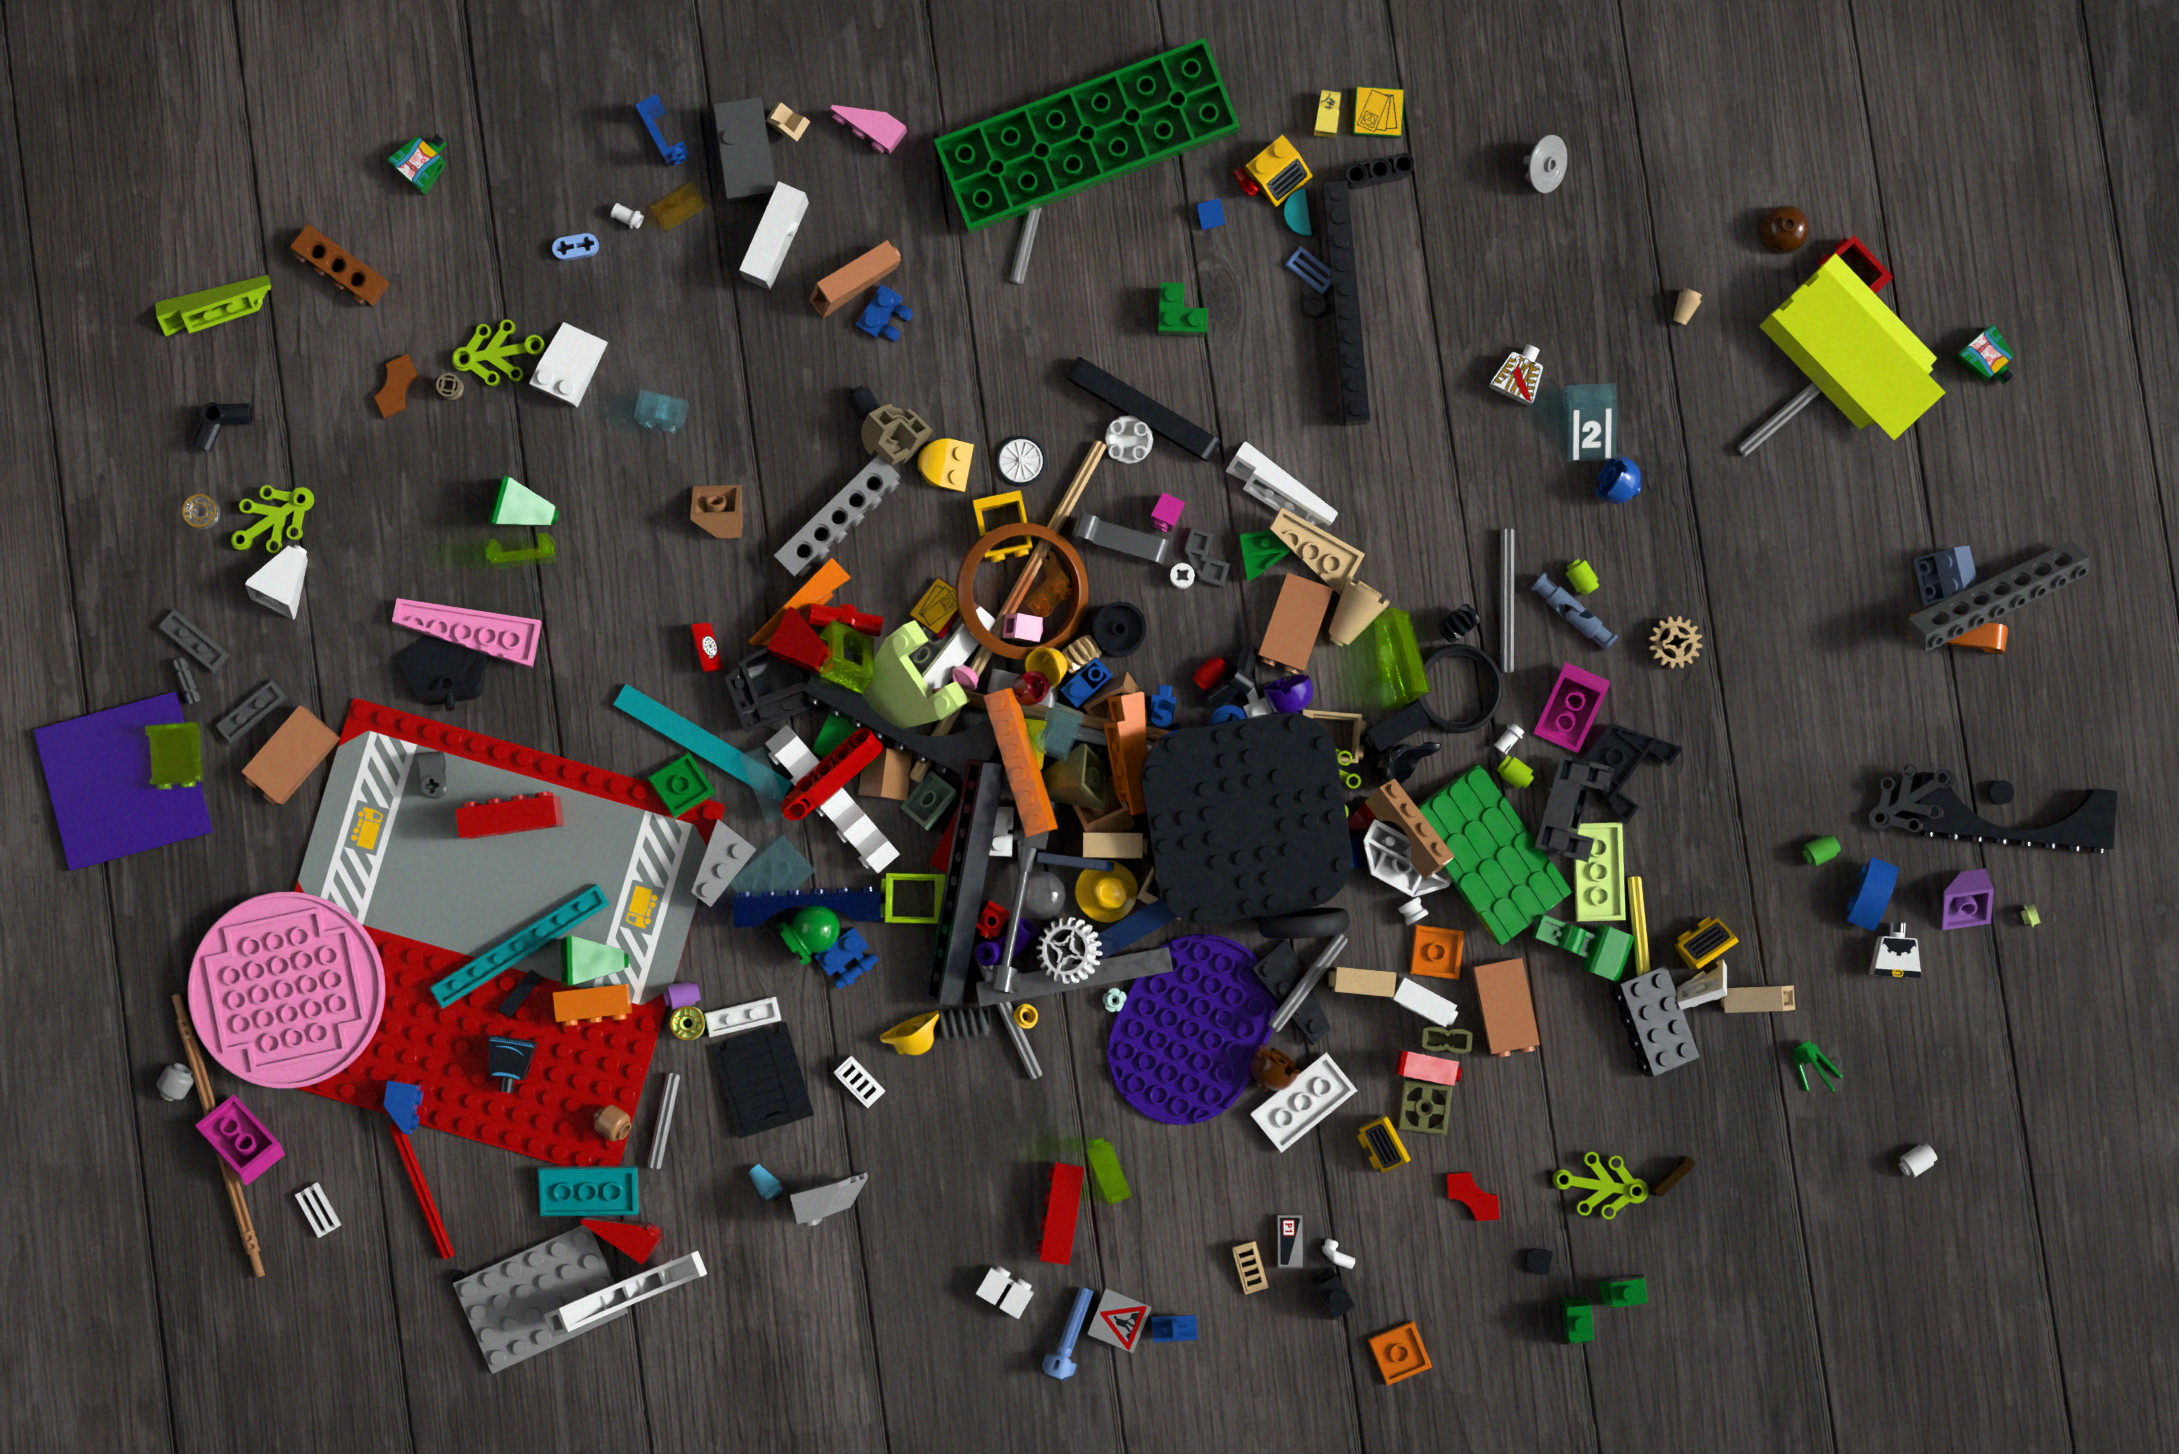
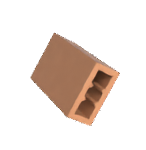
[1257,572,1333,675]
[241,705,341,805]
[1472,958,1540,1058]

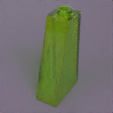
[1374,607,1431,710]

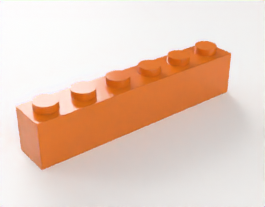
[983,688,1058,838]

